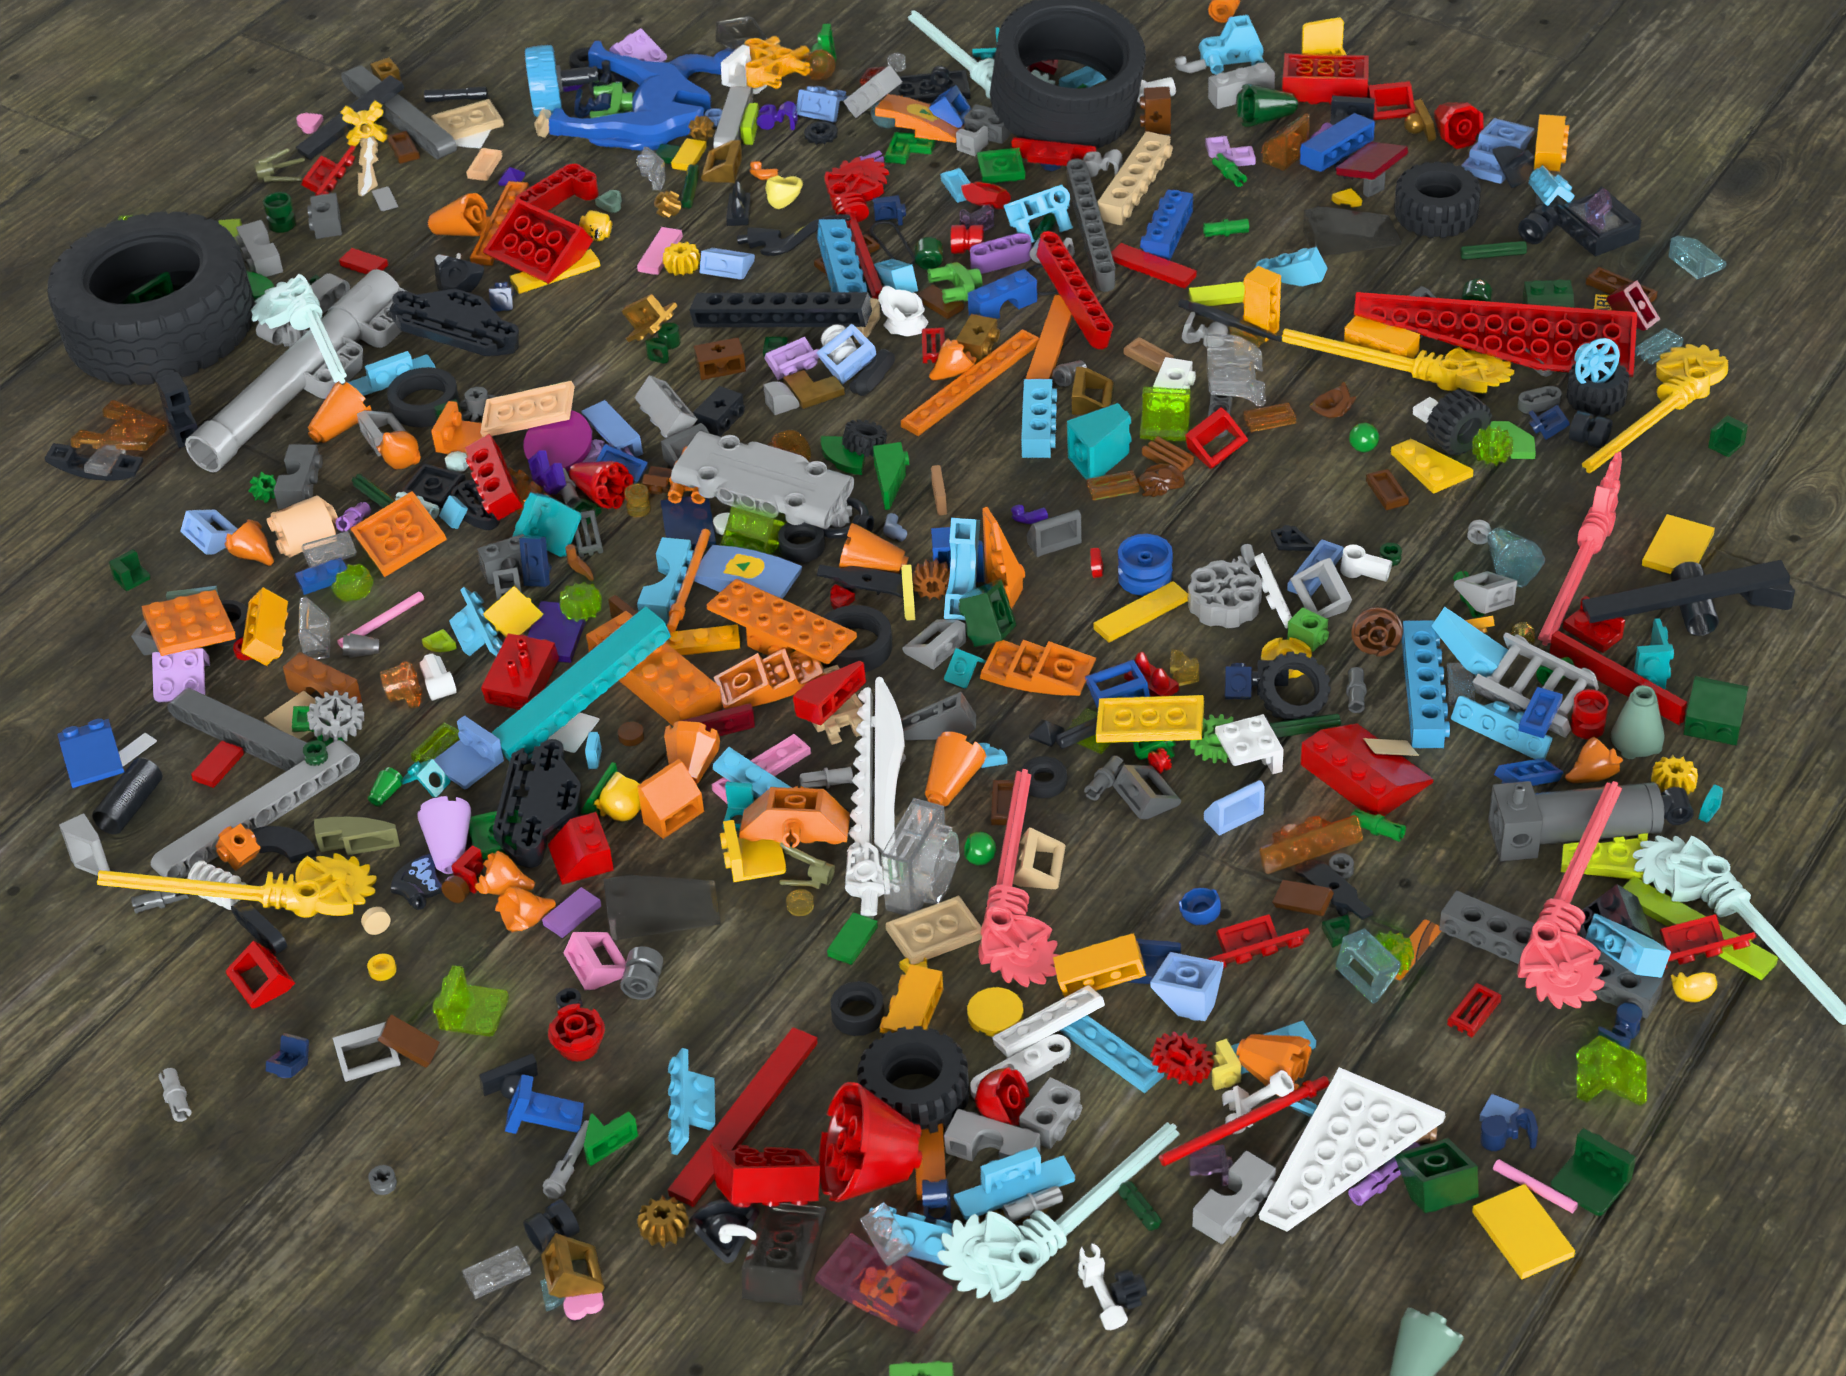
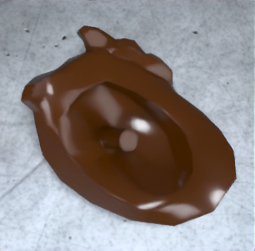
[1309,382,1356,418]
[1136,463,1185,497]

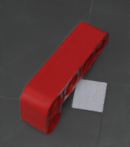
[515,164,599,211]

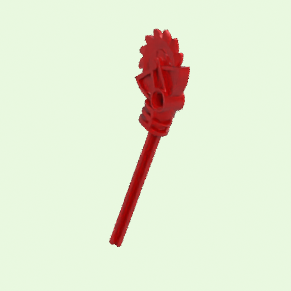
[825,157,889,300]

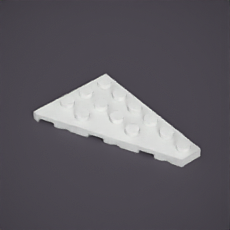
[1259,1068,1445,1231]

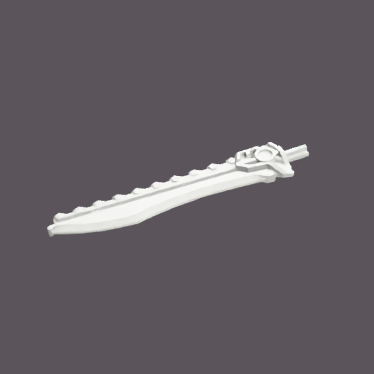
[845,677,905,919]

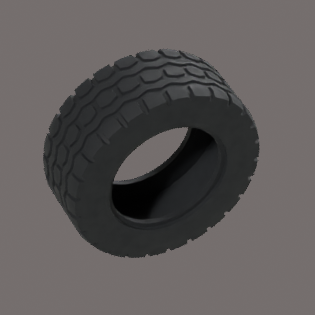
[47,212,255,385]

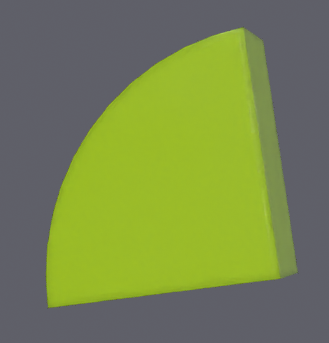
[422,629,457,652]

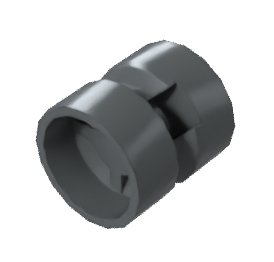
[620,946,663,1000]

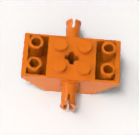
[739,786,850,848]

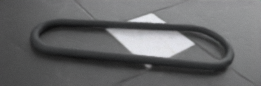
[869,220,915,266]

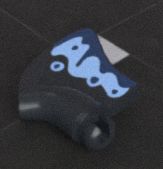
[391,853,442,910]

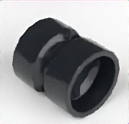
[1518,204,1559,244]
[1569,410,1613,449]
[523,1199,580,1254]

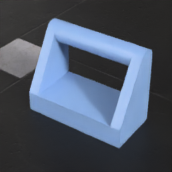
[700,248,755,279]
[816,324,876,385]
[180,510,237,555]
[1204,780,1264,835]

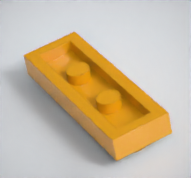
[666,624,741,655]

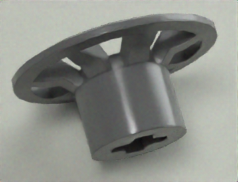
[459,387,497,423]

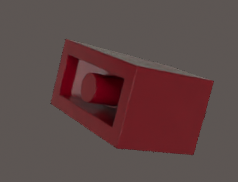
[1605,280,1660,331]

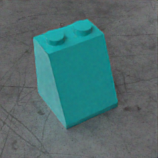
[1067,403,1131,485]

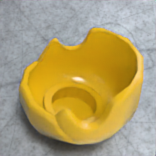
[1671,972,1717,1003]

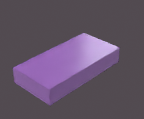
[542,887,601,938]

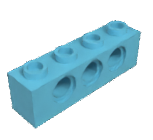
[1021,379,1057,458]

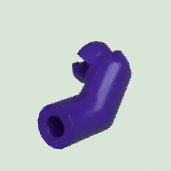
[1011,505,1048,525]

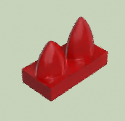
[1124,652,1179,697]

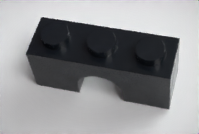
[155,371,198,448]

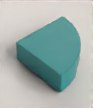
[1698,784,1723,823]

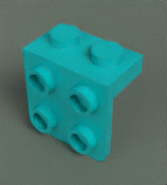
[512,492,582,557]
[1634,618,1674,689]

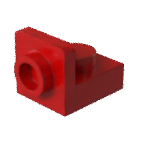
[451,845,484,894]

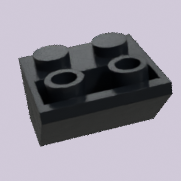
[1580,884,1654,951]

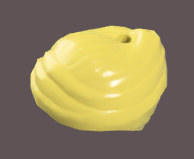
[765,176,803,209]

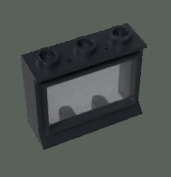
[1556,186,1642,257]

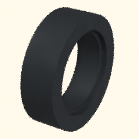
[387,367,459,427]
[822,605,892,672]

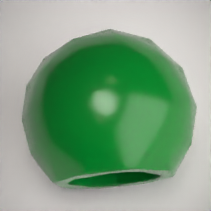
[1349,423,1379,453]
[964,831,996,866]

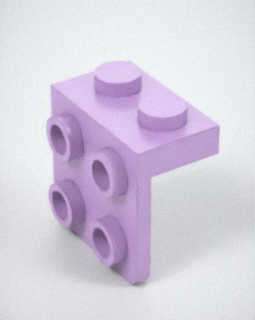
[609,28,667,62]
[152,648,210,702]

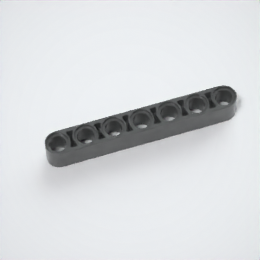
[167,688,317,771]

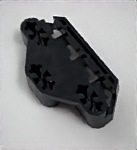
[389,289,519,356]
[493,739,582,868]

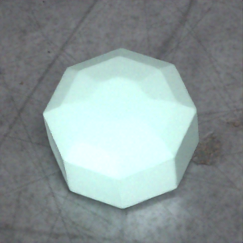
[445,451,469,473]

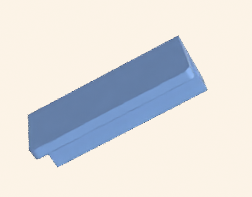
[582,400,643,457]

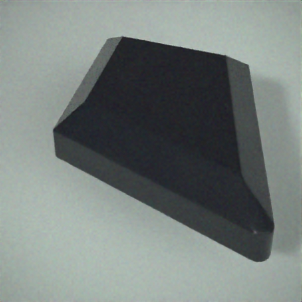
[1271,525,1316,551]

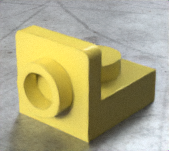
[1212,1039,1241,1090]

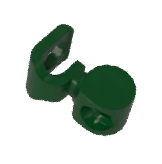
[645,323,680,364]

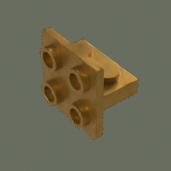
[621,294,678,342]

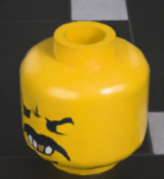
[579,210,613,241]

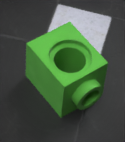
[1287,607,1329,652]

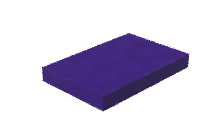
[527,601,590,663]

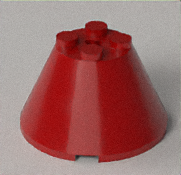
[819,1082,922,1202]

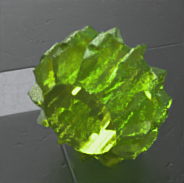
[1472,425,1513,466]
[559,581,602,622]
[1366,929,1414,977]

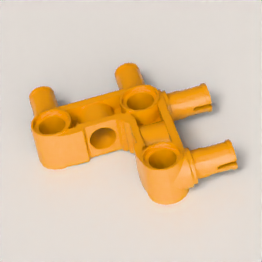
[745,36,810,89]

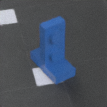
[505,1074,584,1134]

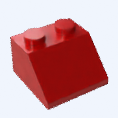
[548,812,614,885]

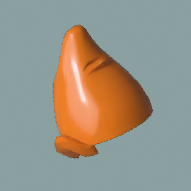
[929,339,977,381]
[377,431,421,469]
[225,520,274,566]
[1565,737,1623,783]
[475,851,535,895]
[495,887,556,932]

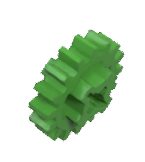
[1190,714,1234,763]

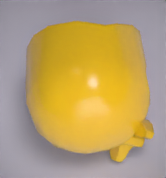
[594,772,641,821]

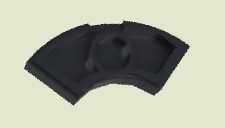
[252,826,317,863]

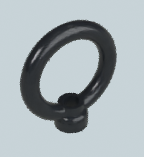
[823,497,874,539]

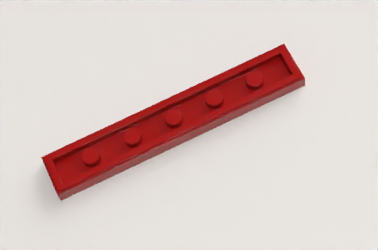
[1549,630,1687,725]

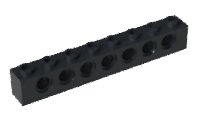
[689,292,872,327]

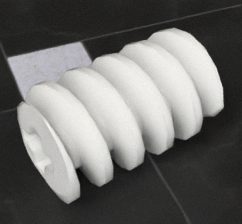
[821,324,858,366]
[188,861,247,910]

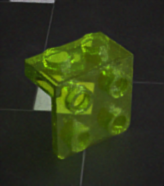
[433,965,509,1036]
[1576,1035,1647,1106]

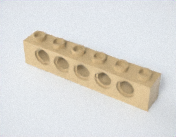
[1097,131,1173,226]

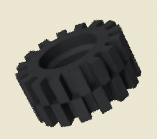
[842,419,887,457]

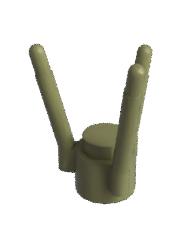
[255,148,305,183]
[779,842,835,889]

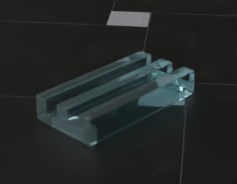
[1635,328,1683,364]

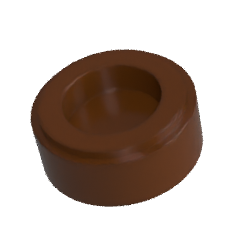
[618,722,644,746]
[441,876,470,903]

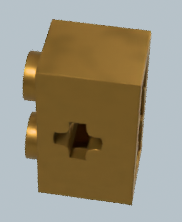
[956,314,1000,363]

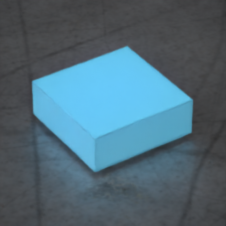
[439,495,468,529]
[585,732,602,769]

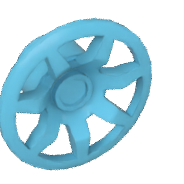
[1575,338,1620,384]

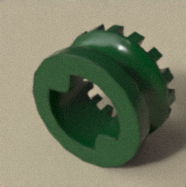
[1379,543,1402,567]
[303,740,328,766]

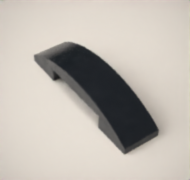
[45,443,143,481]

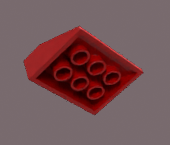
[1282,53,1369,104]
[483,198,593,284]
[1301,723,1433,816]

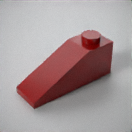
[793,661,866,726]

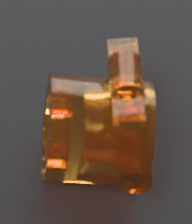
[380,661,422,708]

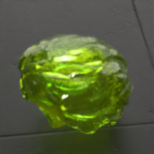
[331,563,374,601]

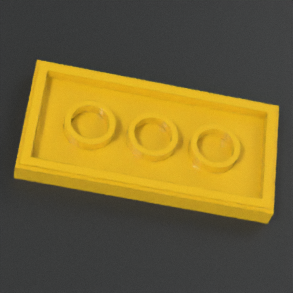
[1096,695,1204,743]

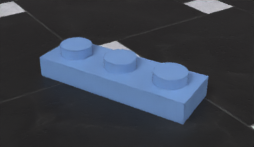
[1287,539,1344,597]

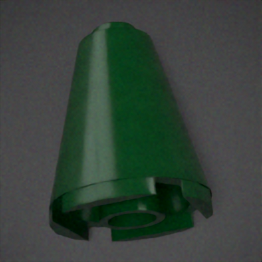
[1236,84,1298,127]

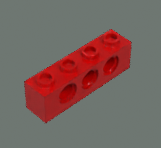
[465,434,523,520]

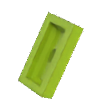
[740,103,759,145]

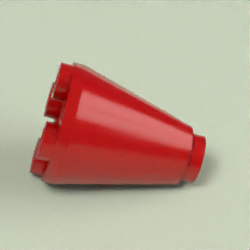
[569,461,634,509]

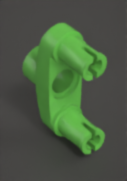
[590,82,634,118]
[927,262,982,304]

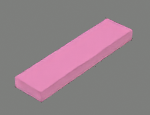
[712,734,811,803]

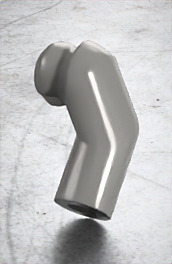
[1175,56,1206,73]
[1232,544,1256,568]

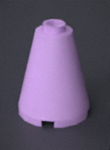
[417,796,471,874]

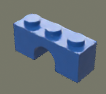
[968,269,1037,319]

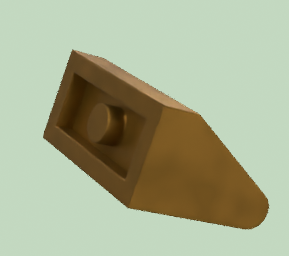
[701,140,742,183]
[1072,367,1114,415]
[541,1233,604,1298]

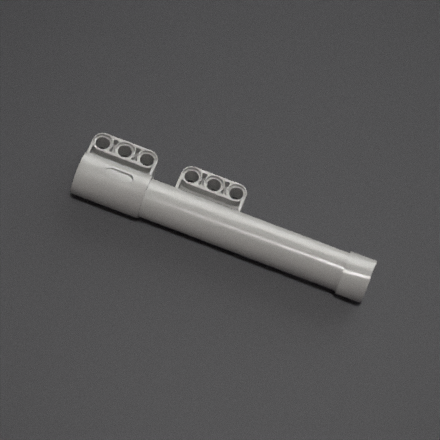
[185,269,408,472]

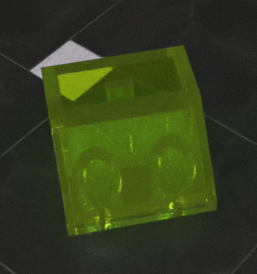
[720,506,786,555]

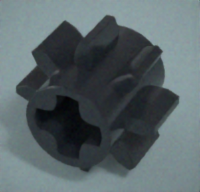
[1110,1269,1147,1310]

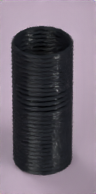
[1671,562,1719,636]
[92,758,163,834]

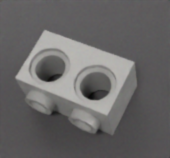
[1019,1077,1082,1149]

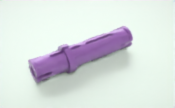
[1348,1142,1420,1205]

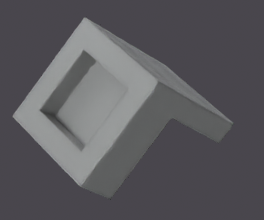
[956,126,989,156]

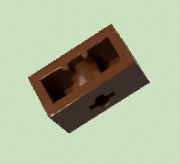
[1140,86,1171,135]
[694,337,746,380]

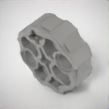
[1188,560,1262,628]

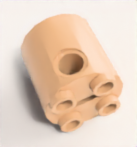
[267,495,338,558]

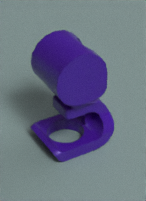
[757,101,798,130]

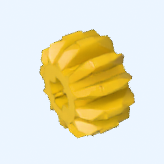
[662,241,700,276]
[1651,754,1698,795]

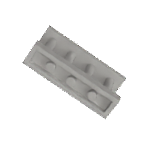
[1473,632,1599,738]

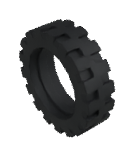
[1258,652,1331,721]

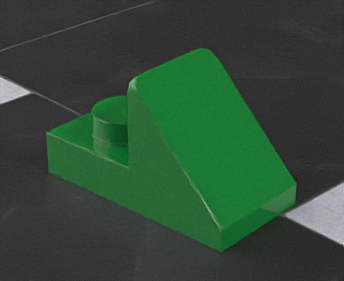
[584,1111,638,1167]

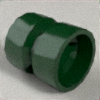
[263,192,296,233]

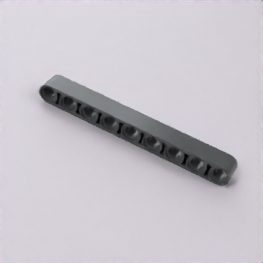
[341,65,457,159]
[1067,159,1115,292]

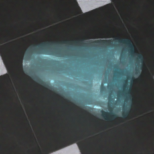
[1488,528,1545,587]

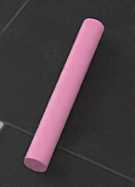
[1493,1159,1578,1213]

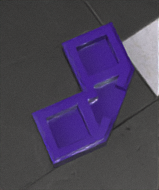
[528,450,567,495]

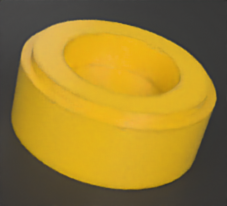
[367,954,396,981]

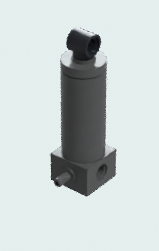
[1488,781,1694,861]

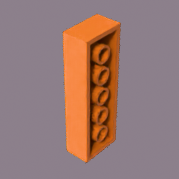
[586,611,723,726]

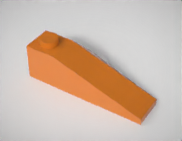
[982,507,1025,609]

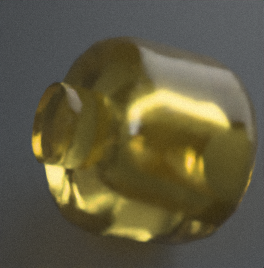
[1510,622,1535,645]

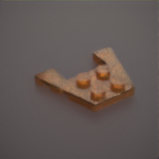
[71,400,167,451]

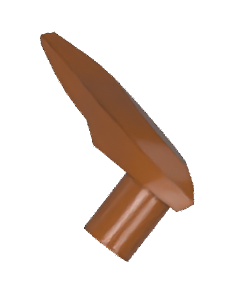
[565,544,594,581]

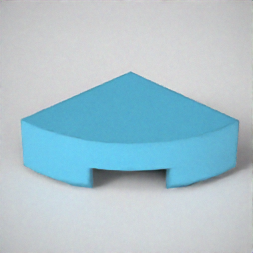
[978,743,1007,768]

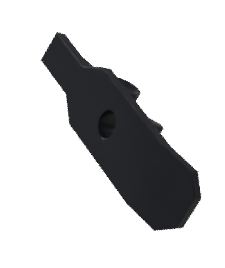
[817,564,915,599]
[1295,859,1373,920]

